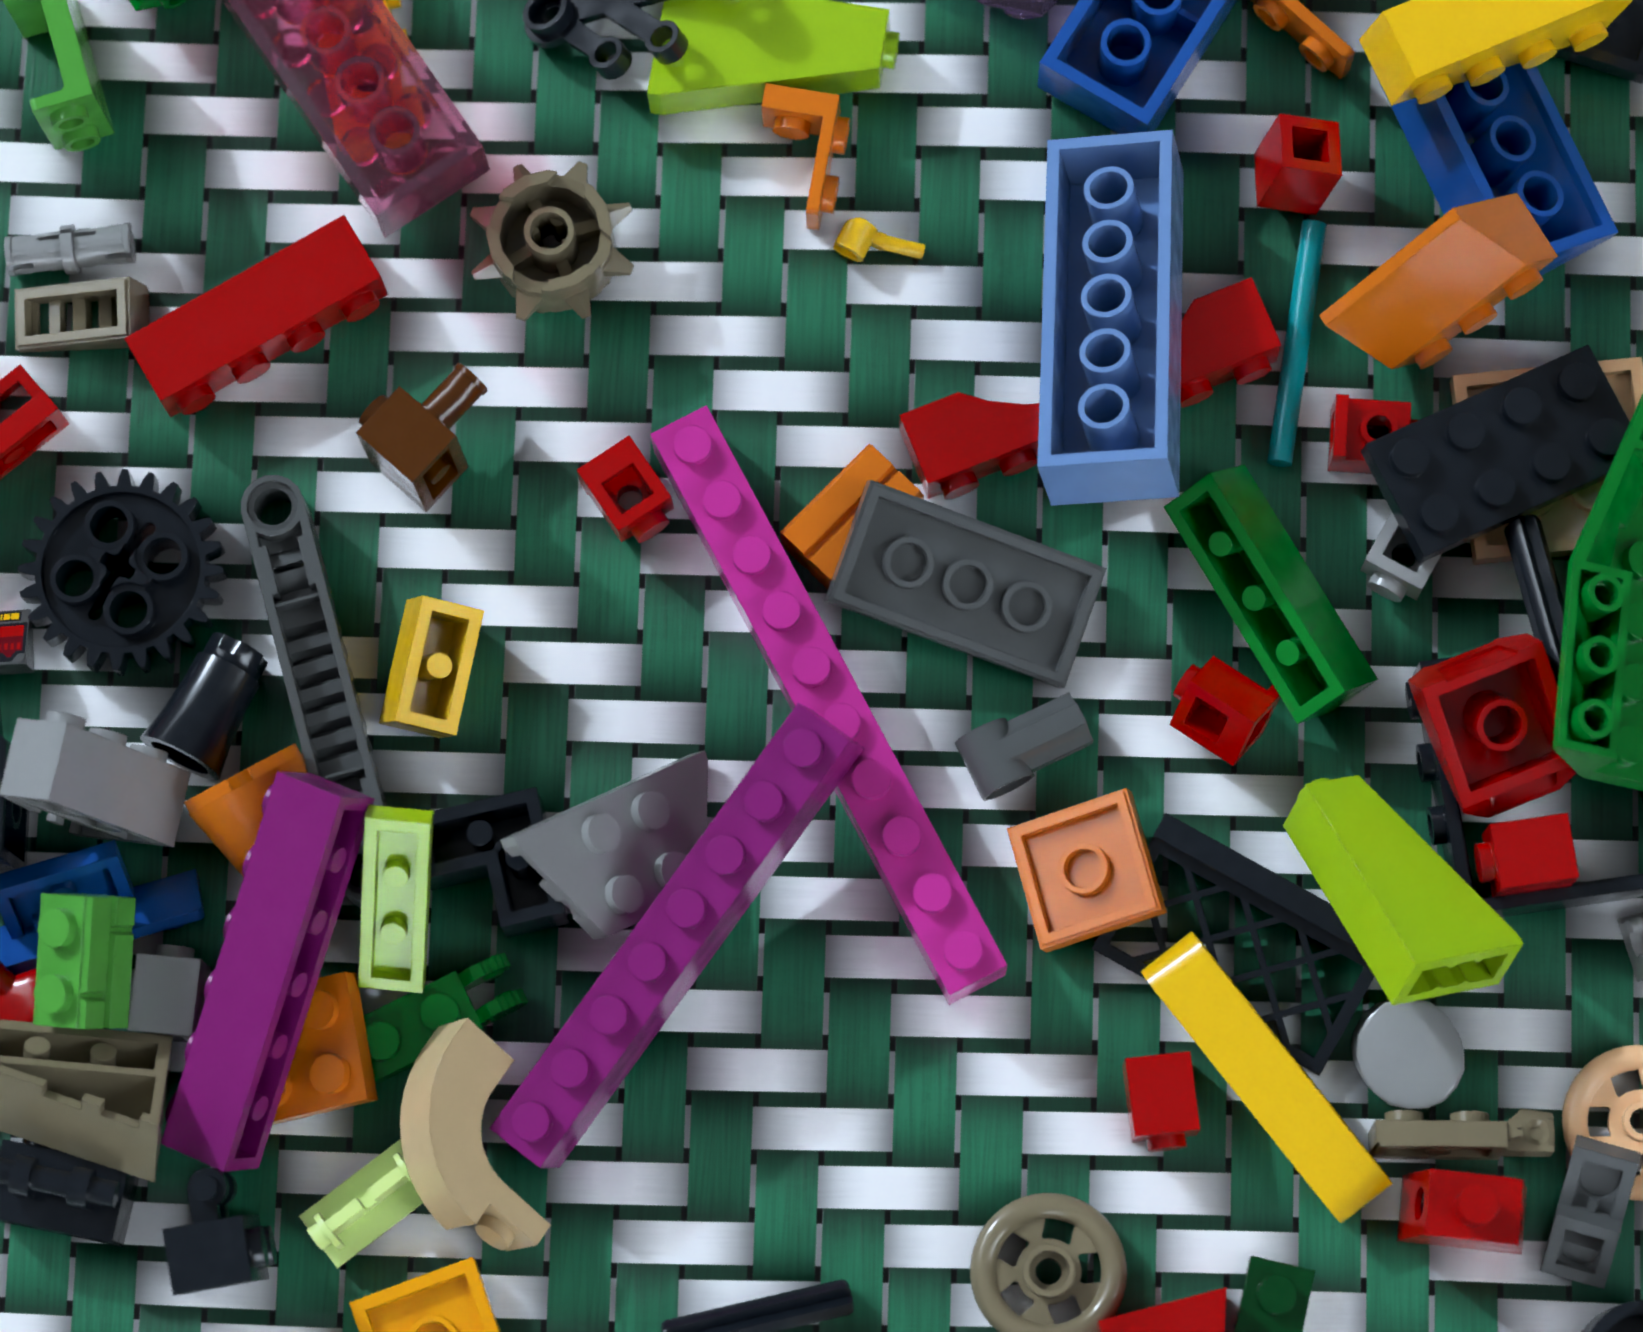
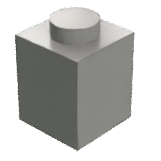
[127,944,211,1043]

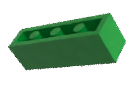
[1164,464,1378,724]

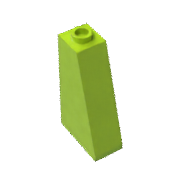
[647,0,900,115]
[1283,775,1524,1006]

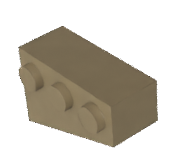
[0,1019,173,1183]

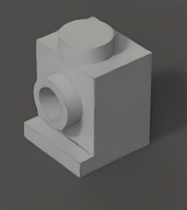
[1360,511,1442,602]

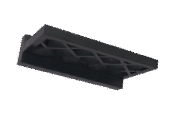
[1092,813,1374,1076]

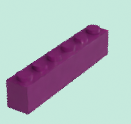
[160,771,375,1172]

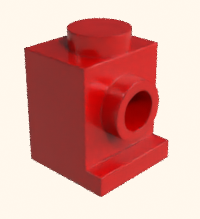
[1327,394,1420,474]
[576,435,674,543]
[1169,655,1280,766]

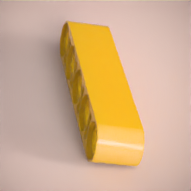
[1141,931,1393,1224]

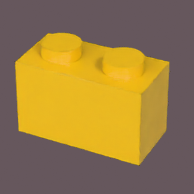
[378,595,484,738]

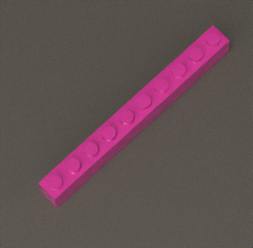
[650,405,1007,1005]

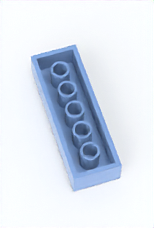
[1037,130,1184,506]

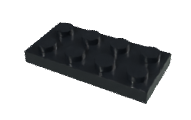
[1361,345,1630,564]

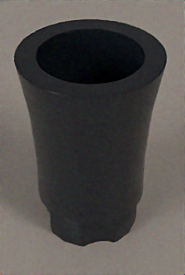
[140,632,268,780]

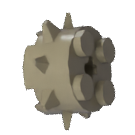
[470,161,634,322]

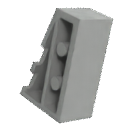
[0,711,191,847]

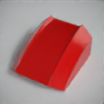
[1408,633,1576,818]

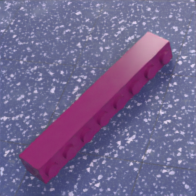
[489,703,864,1168]

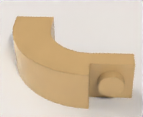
[400,1018,551,1251]

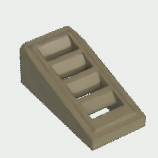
[14,276,150,353]

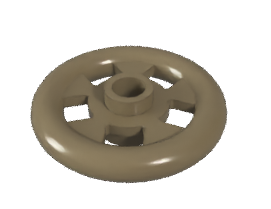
[970,1193,1127,1332]

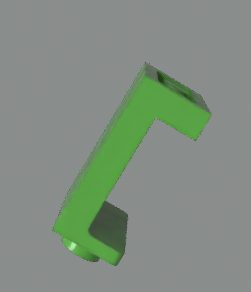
[2,0,115,152]

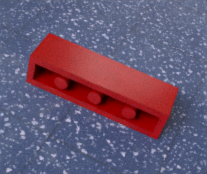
[124,215,388,417]

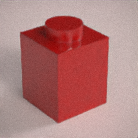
[1254,113,1342,215]
[1474,813,1579,897]
[1122,1051,1200,1152]

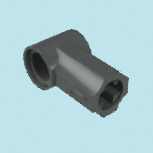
[955,692,1093,801]

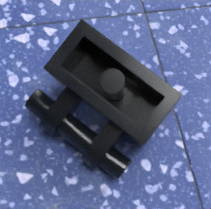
[0,1139,139,1247]
[162,1168,277,1296]

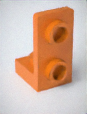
[1251,0,1355,79]
[761,83,850,230]

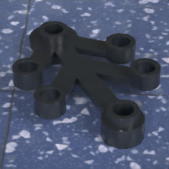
[523,0,688,80]

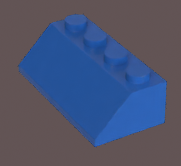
[1377,63,1618,276]

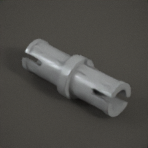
[4,222,136,277]

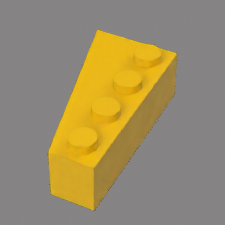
[1359,0,1633,106]

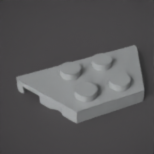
[500,750,708,940]

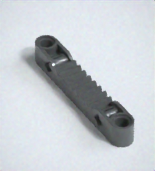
[241,475,388,908]

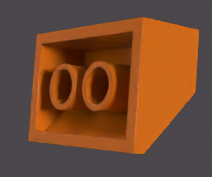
[1319,193,1558,370]

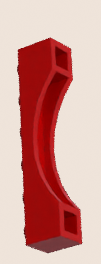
[899,277,1281,499]

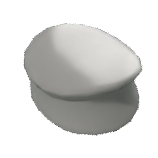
[1351,1000,1465,1110]

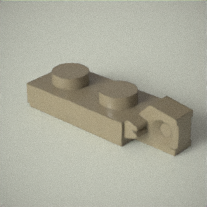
[1368,1108,1555,1160]

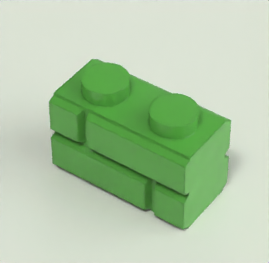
[33,893,136,1029]

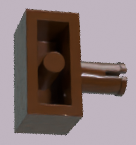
[356,363,488,512]

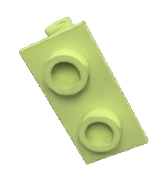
[299,1139,423,1268]

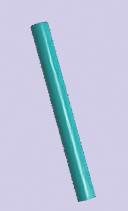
[1267,220,1327,467]

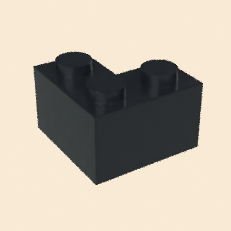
[430,787,570,938]

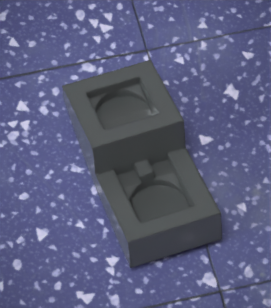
[1540,1135,1641,1289]

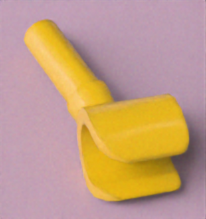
[833,217,925,262]

